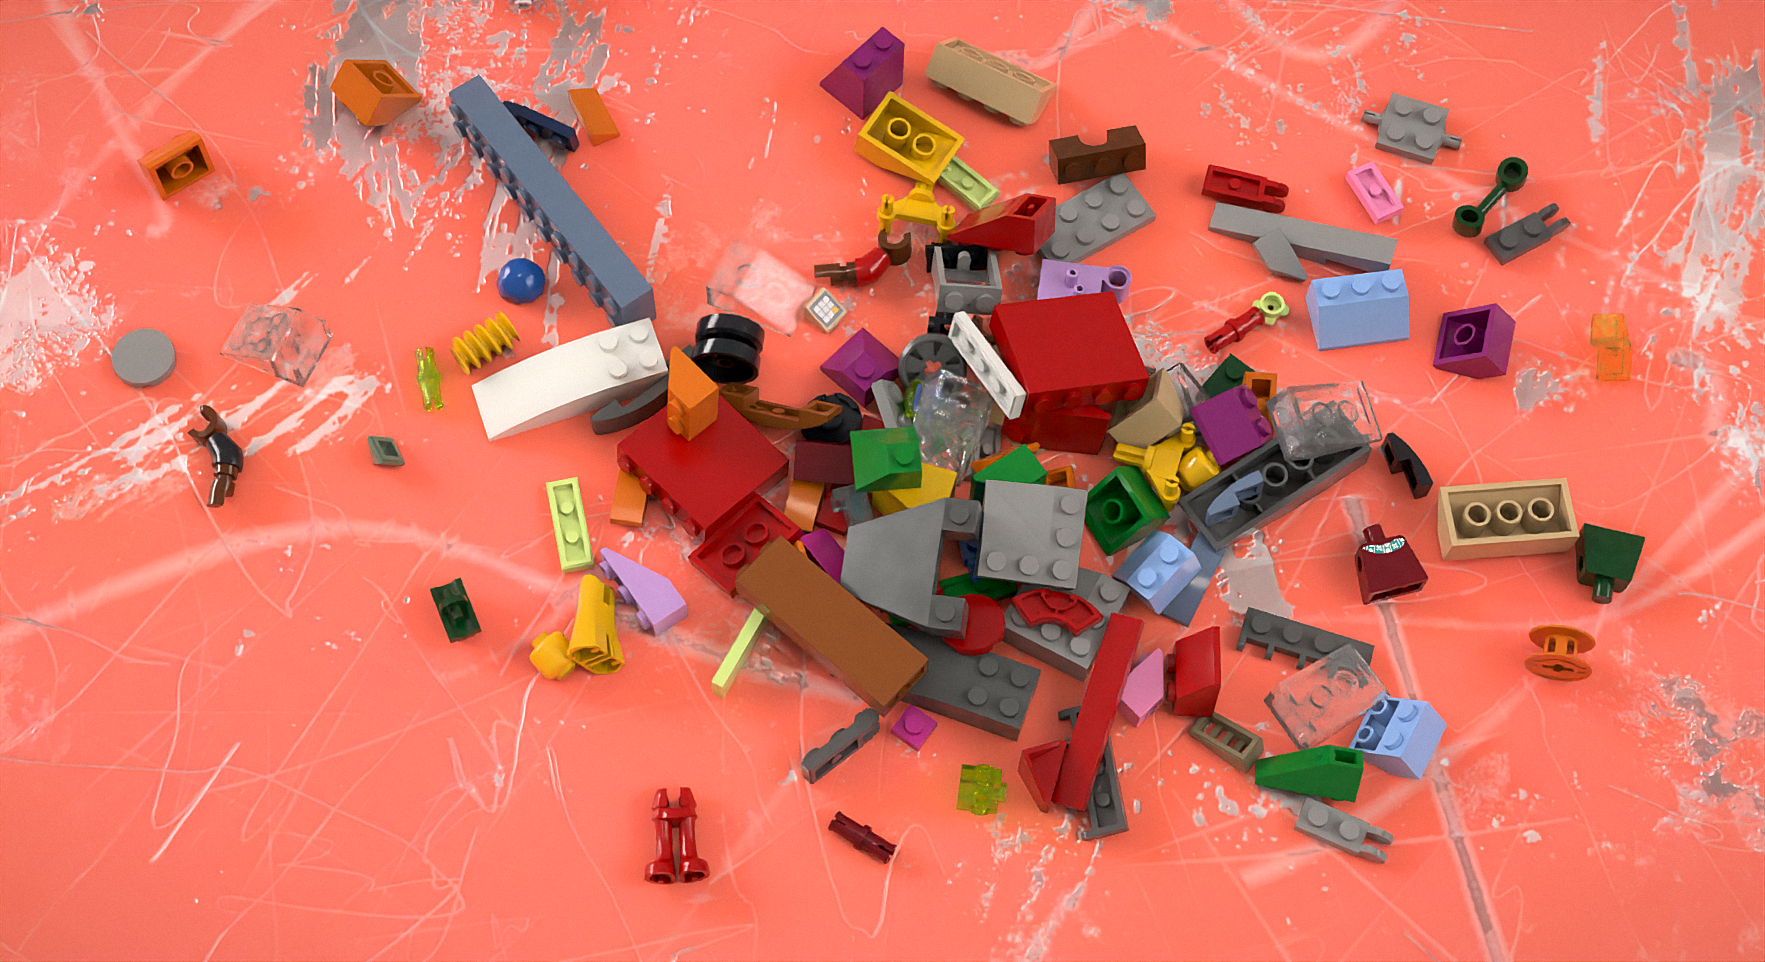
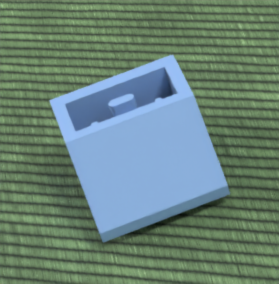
[1349,695,1447,780]

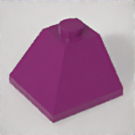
[820,327,899,408]

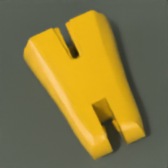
[567,574,625,675]

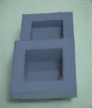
[1205,470,1264,527]

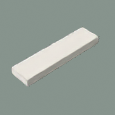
[948,311,1027,419]

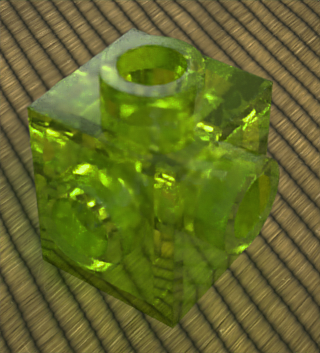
[956,764,1007,816]

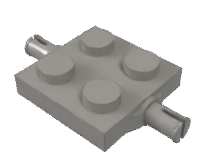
[1361,92,1463,165]

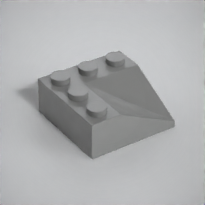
[973,480,1088,590]
[1001,567,1131,683]

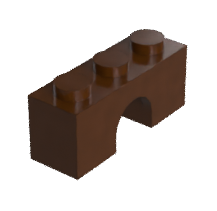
[1049,125,1146,185]

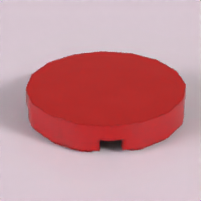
[942,594,1006,656]

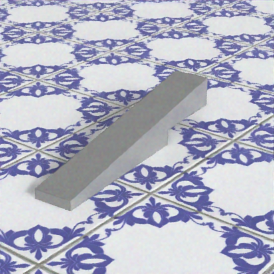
[1208,202,1398,272]

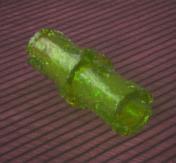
[414,347,444,412]

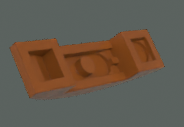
[719,382,843,430]

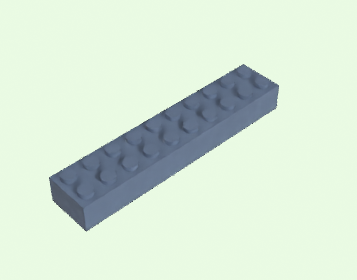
[448,74,657,328]

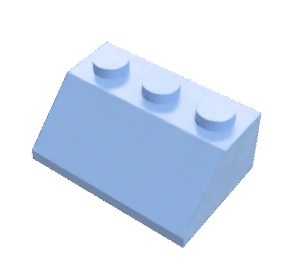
[1305,269,1410,352]

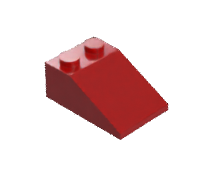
[1000,405,1112,455]

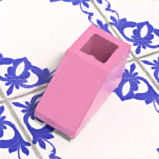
[1118,648,1163,728]

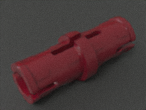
[828,811,897,864]

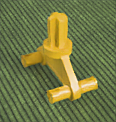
[877,180,956,243]
[1113,423,1196,512]

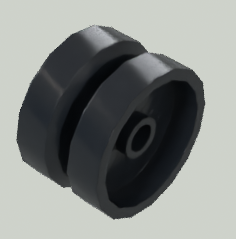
[691,313,765,384]

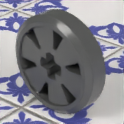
[898,332,967,397]

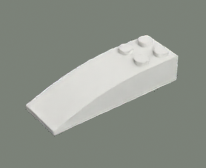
[472,317,669,442]

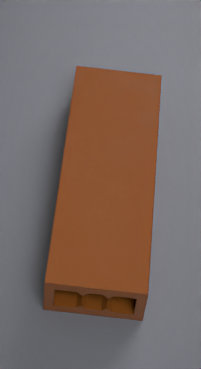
[735,535,929,718]

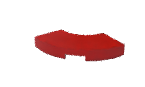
[1010,589,1104,638]

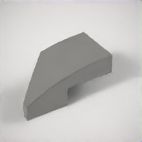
[1252,227,1308,282]

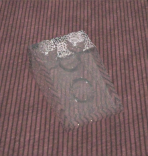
[706,237,817,338]
[1266,381,1383,461]
[1263,642,1390,751]

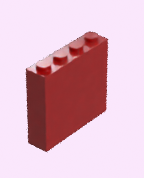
[989,291,1150,414]
[617,394,790,542]

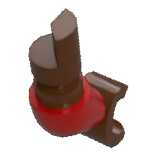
[814,230,912,287]

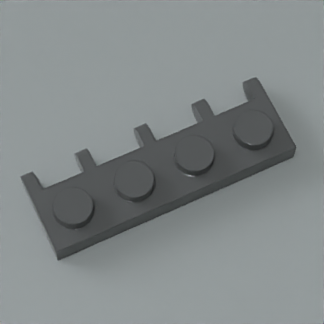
[1236,607,1375,689]
[1058,705,1129,841]

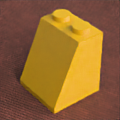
[869,462,957,516]

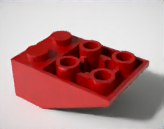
[947,193,1056,256]

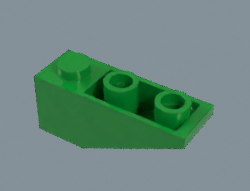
[1255,745,1364,802]

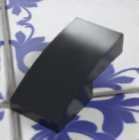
[1381,432,1433,499]

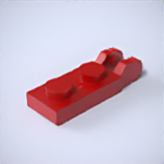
[1201,164,1289,214]

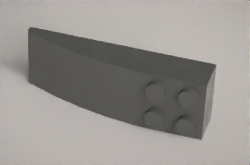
[1177,400,1372,553]
[830,623,1041,742]

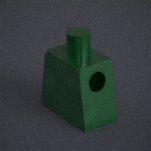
[1575,523,1645,604]

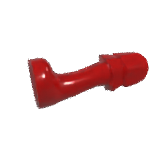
[644,787,710,885]

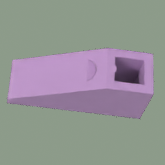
[599,547,688,637]

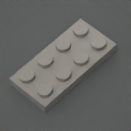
[1037,173,1156,263]

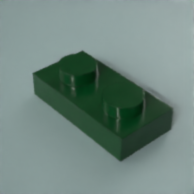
[1192,353,1256,405]

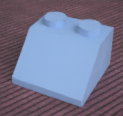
[1111,529,1202,615]

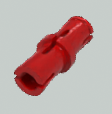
[1204,306,1265,354]

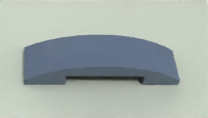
[1160,532,1228,628]

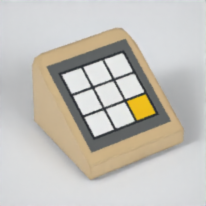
[804,287,847,335]

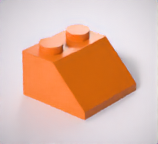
[329,59,422,127]
[137,130,216,201]
[667,345,719,441]

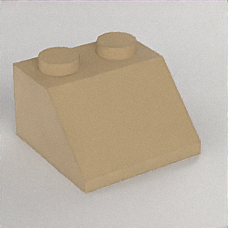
[1107,368,1184,450]

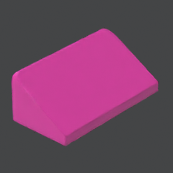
[799,528,845,584]

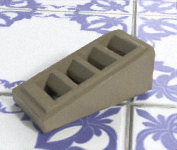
[1188,711,1264,774]

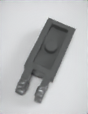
[1484,203,1571,266]
[801,708,880,784]

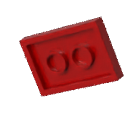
[688,494,803,599]

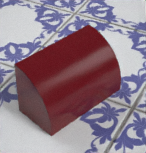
[793,439,855,485]

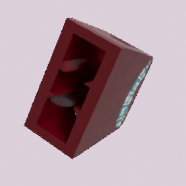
[1355,524,1429,605]

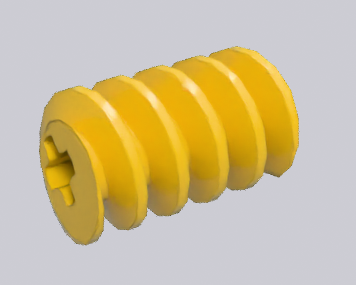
[449,311,520,375]

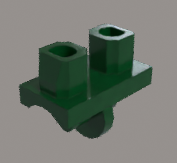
[430,577,482,643]

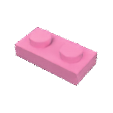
[1345,161,1404,225]

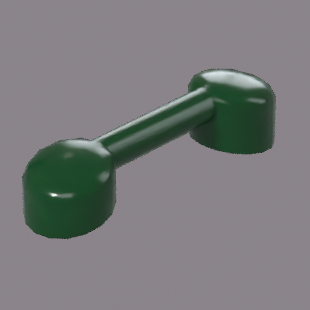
[1452,157,1528,238]

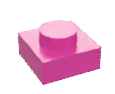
[891,704,937,752]

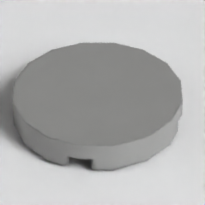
[111,328,177,388]

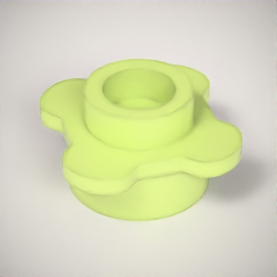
[1252,292,1289,325]

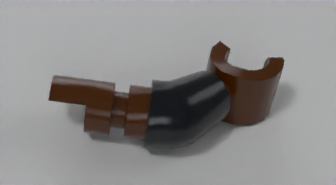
[187,405,244,508]

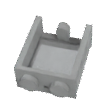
[930,246,1003,315]

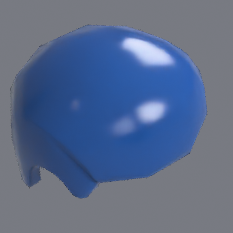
[497,258,546,305]

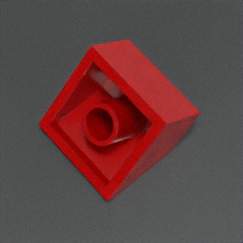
[1166,626,1222,717]

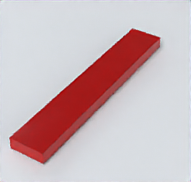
[1051,612,1145,812]

